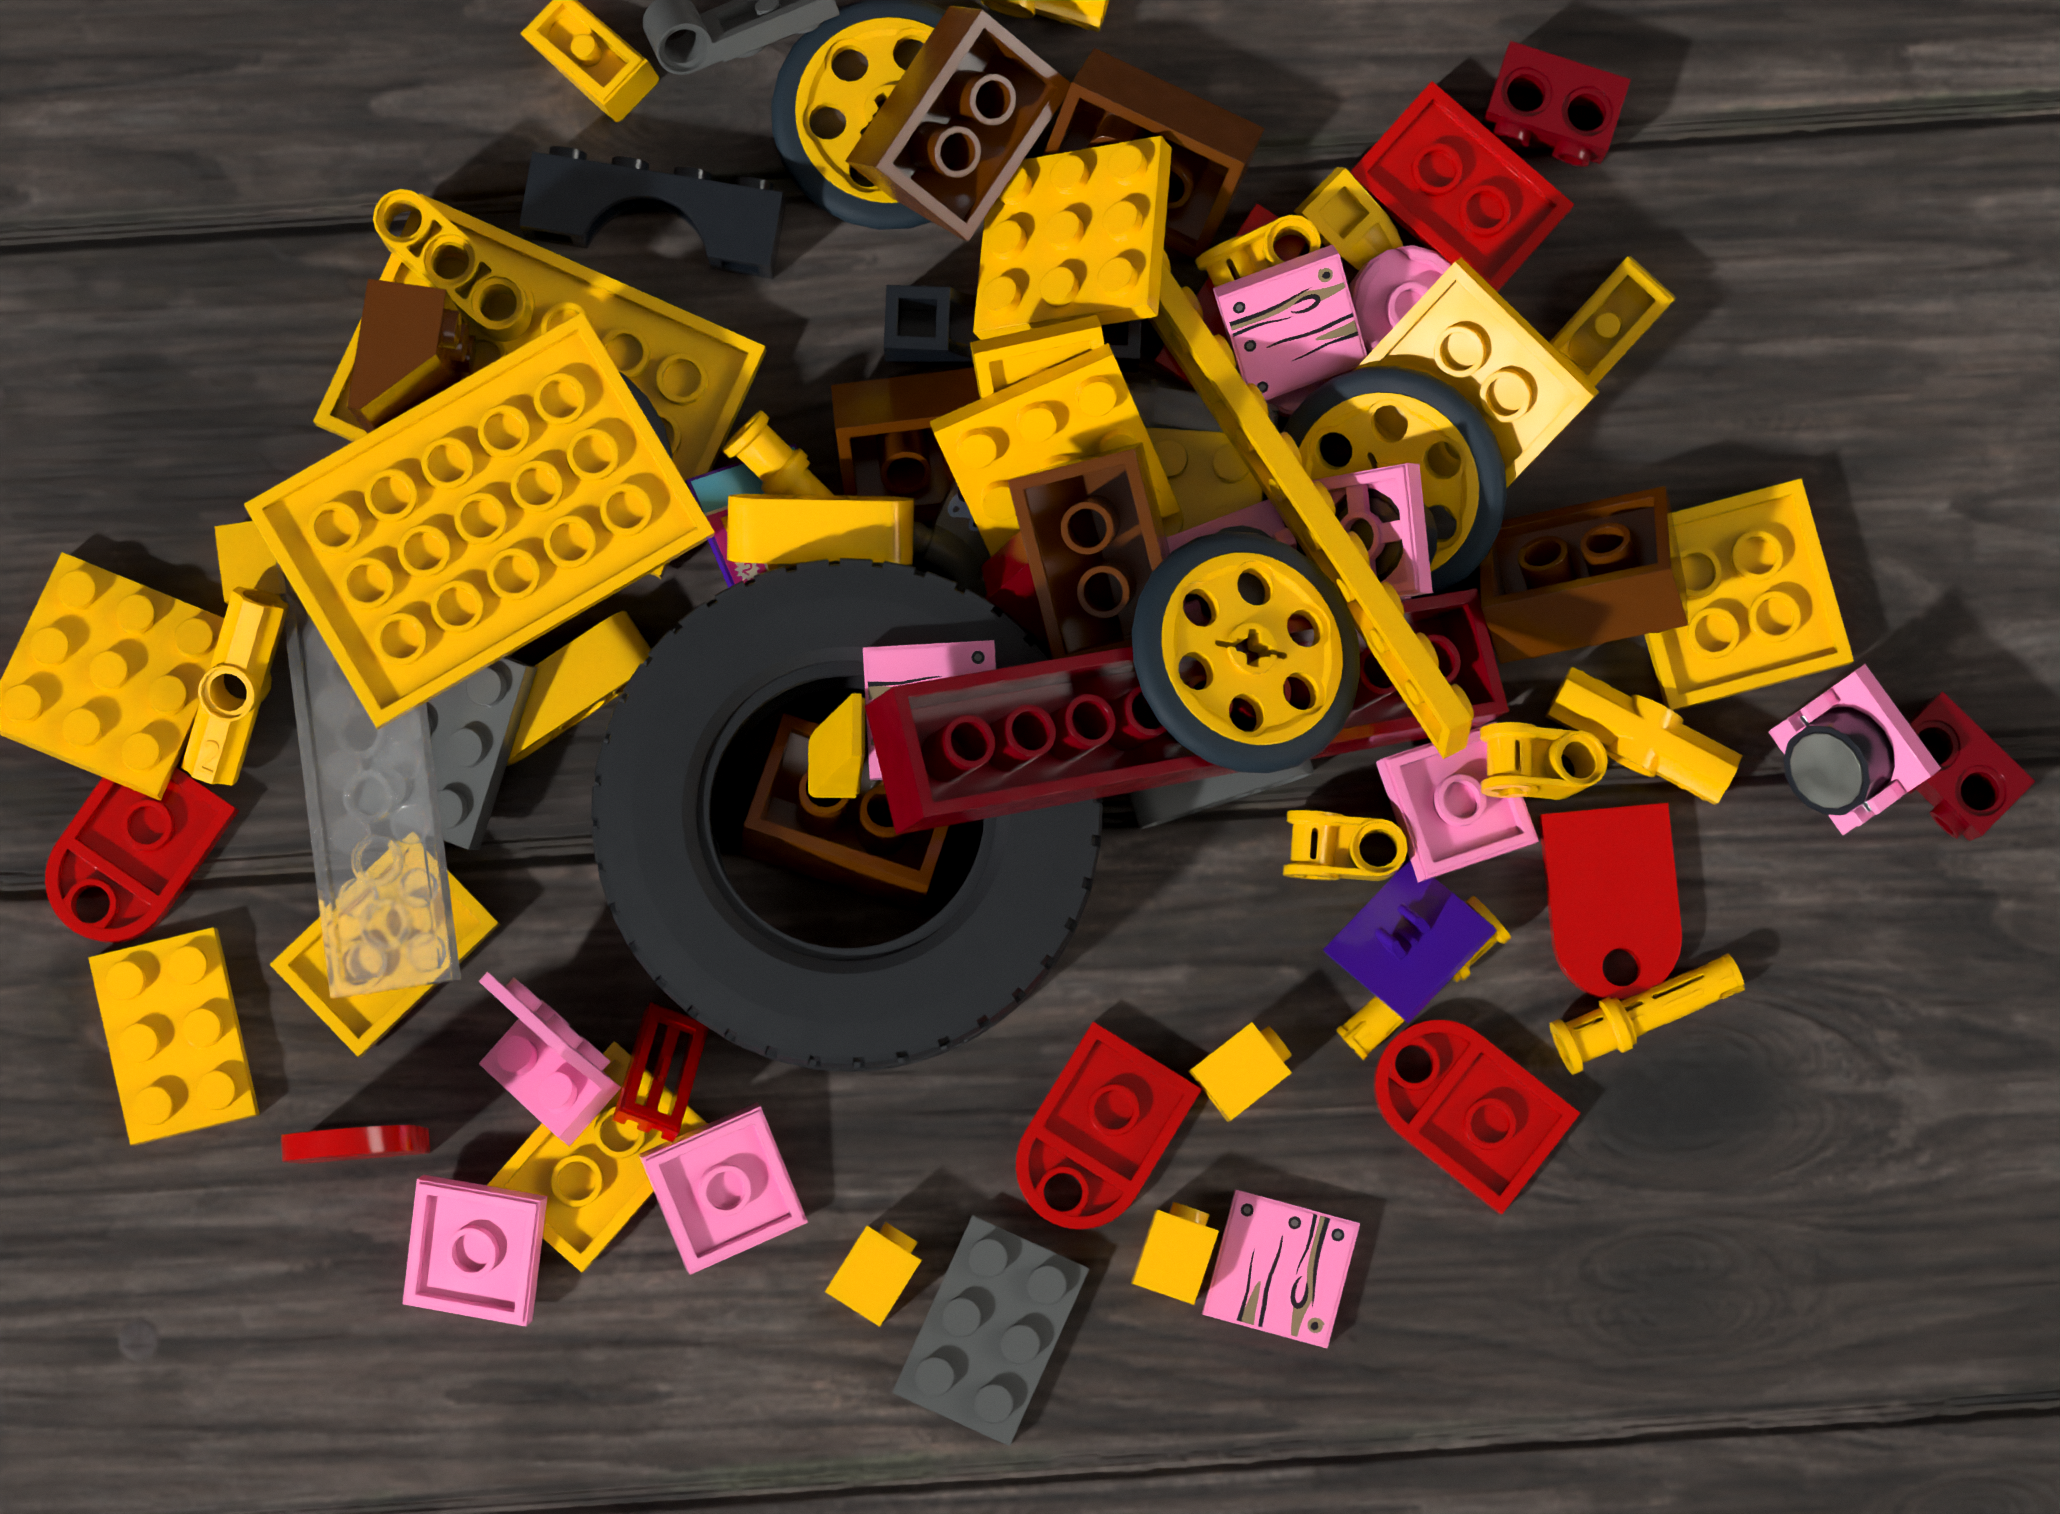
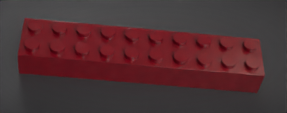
[865,588,1509,835]

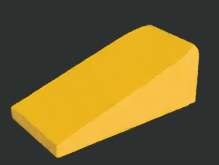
[521,0,659,122]
[1549,256,1676,387]
[808,693,865,798]

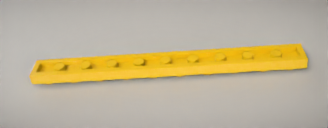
[1148,250,1474,759]

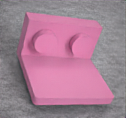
[479,972,621,1146]

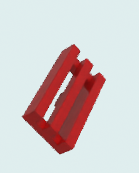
[612,1002,709,1142]

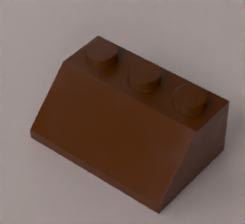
[845,6,1071,241]
[1043,48,1265,259]
[347,278,476,434]
[831,368,980,523]
[1007,442,1186,660]
[1480,486,1689,664]
[740,713,951,912]

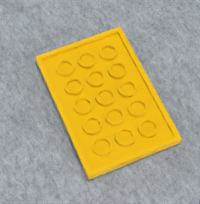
[313,194,767,579]
[244,312,715,731]

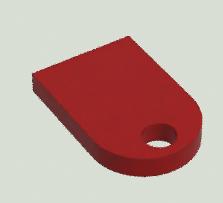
[45,767,240,943]
[1539,803,1682,1000]
[1374,1020,1580,1215]
[1016,1022,1202,1229]
[281,1125,430,1164]

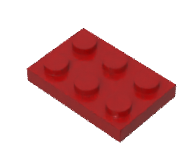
[1350,81,1575,293]

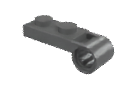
[643,0,840,75]

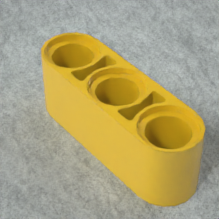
[373,189,532,342]
[727,494,914,565]
[507,611,651,766]

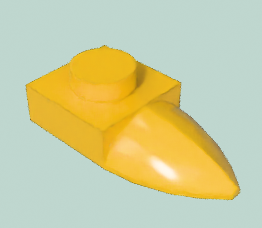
[1294,167,1404,270]

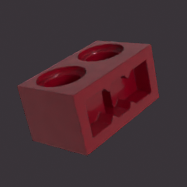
[1482,41,1631,167]
[1892,691,2035,841]

